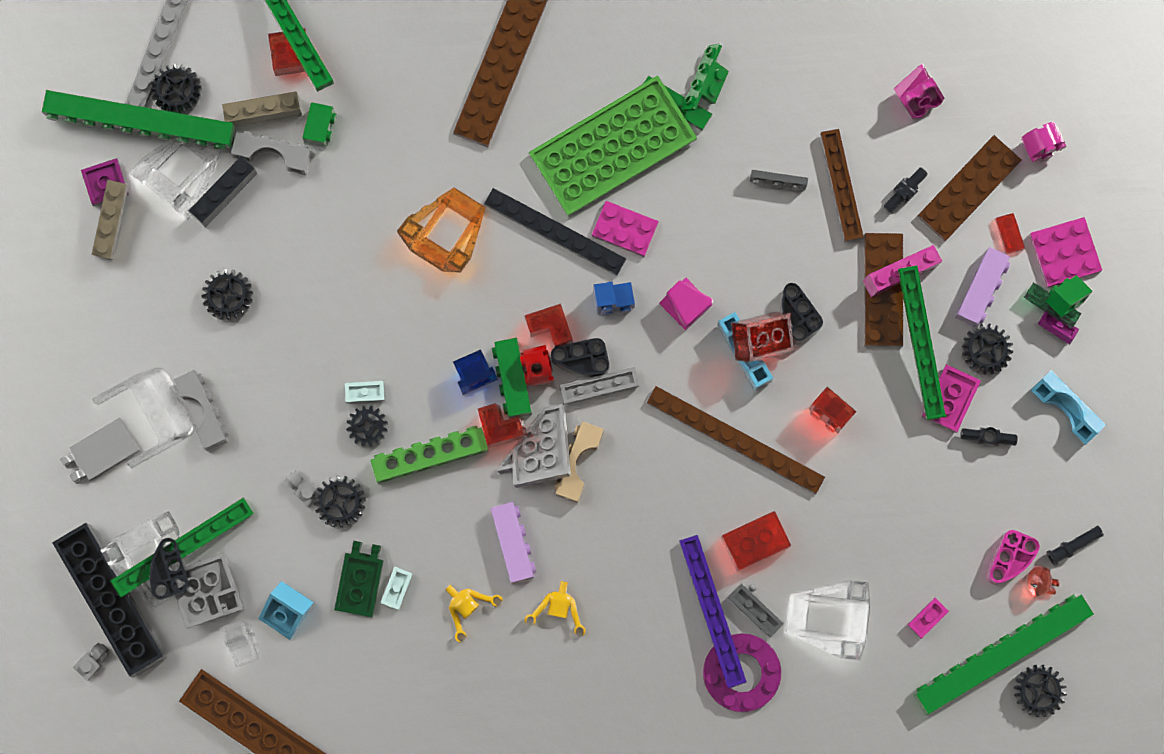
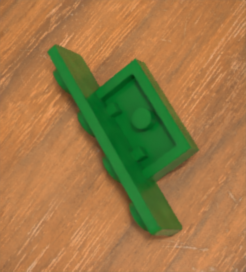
[682,43,729,112]

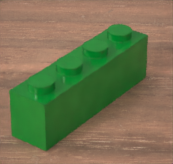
[492,338,532,419]

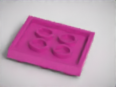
[1029,217,1102,288]

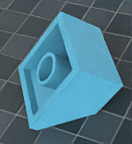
[258,581,314,640]

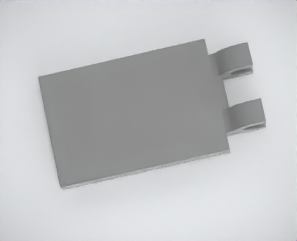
[60,417,140,483]

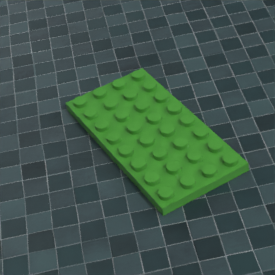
[529,75,697,217]

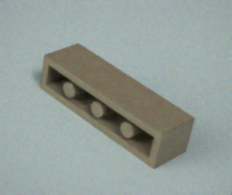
[222,91,302,127]
[91,180,129,259]

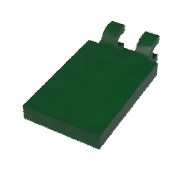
[334,540,384,617]

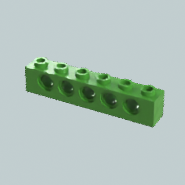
[370,426,489,484]

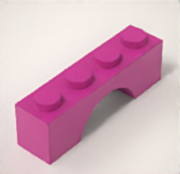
[863,245,942,297]

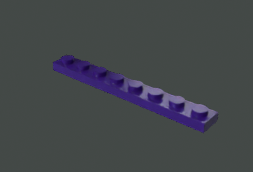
[679,535,747,689]

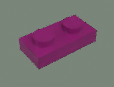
[1037,308,1079,345]

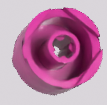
[1021,122,1067,162]

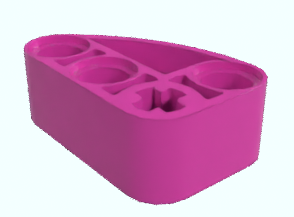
[987,530,1040,585]

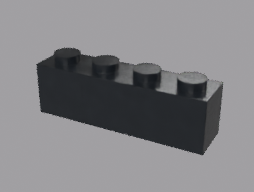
[188,156,257,228]

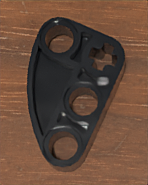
[780,283,823,344]
[551,338,609,377]
[149,538,190,600]

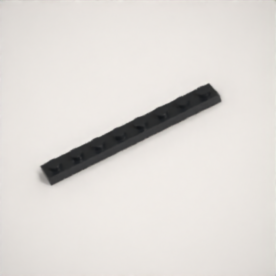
[484,188,626,276]

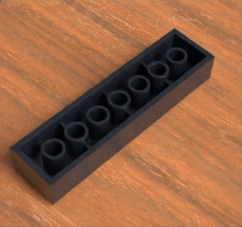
[52,523,167,678]

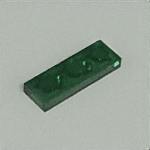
[1023,282,1082,329]

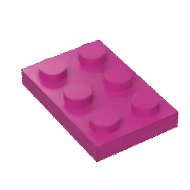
[592,201,659,257]
[921,364,981,433]

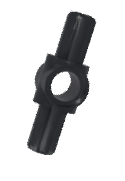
[884,167,928,213]
[960,427,1018,447]

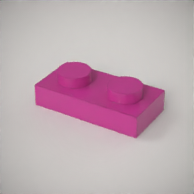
[907,598,949,639]

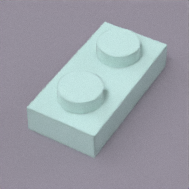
[345,381,385,403]
[381,567,413,610]

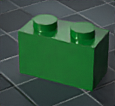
[302,102,337,147]
[1046,275,1092,317]

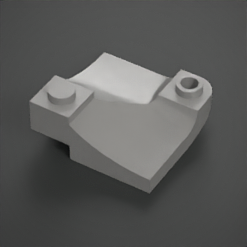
[175,553,244,629]

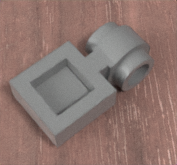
[285,470,321,507]
[73,643,110,681]

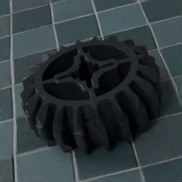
[150,64,202,113]
[201,269,254,321]
[961,324,1013,375]
[313,476,366,528]
[1013,664,1067,717]

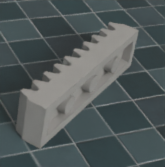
[560,367,639,405]

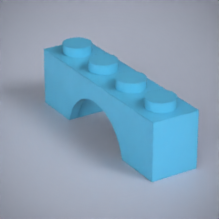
[717,312,773,391]
[1031,370,1106,445]

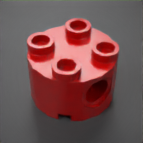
[520,345,554,387]

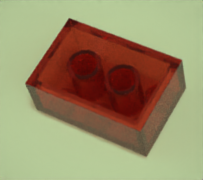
[731,312,794,362]
[721,511,791,572]

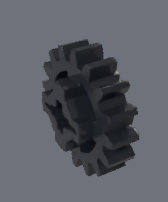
[346,405,388,447]

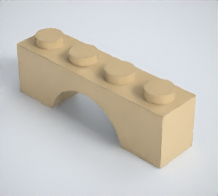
[554,421,604,503]

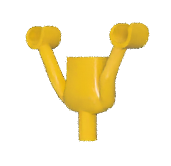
[524,581,586,636]
[445,585,503,643]

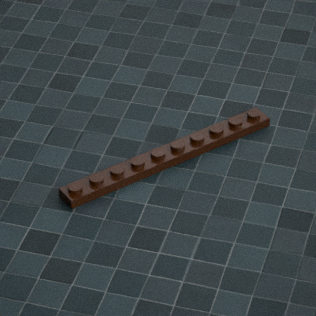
[647,386,825,494]

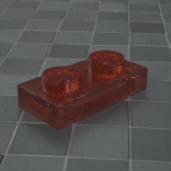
[994,213,1025,255]

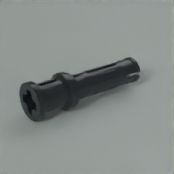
[1046,525,1104,566]

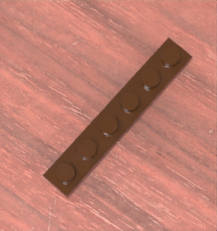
[820,129,864,242]

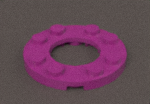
[703,633,781,712]

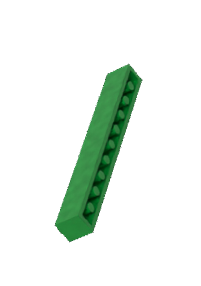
[41,90,235,150]
[914,594,1094,715]

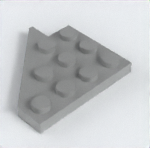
[497,404,571,488]

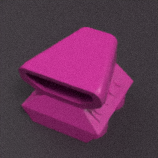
[894,63,945,119]
[659,278,713,330]

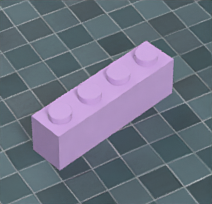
[955,247,1011,327]
[491,502,536,584]

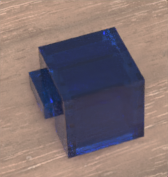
[453,349,498,395]

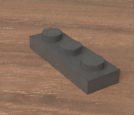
[750,170,808,191]
[728,583,784,638]

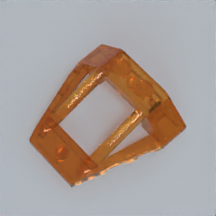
[397,187,486,273]

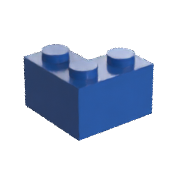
[593,281,635,316]

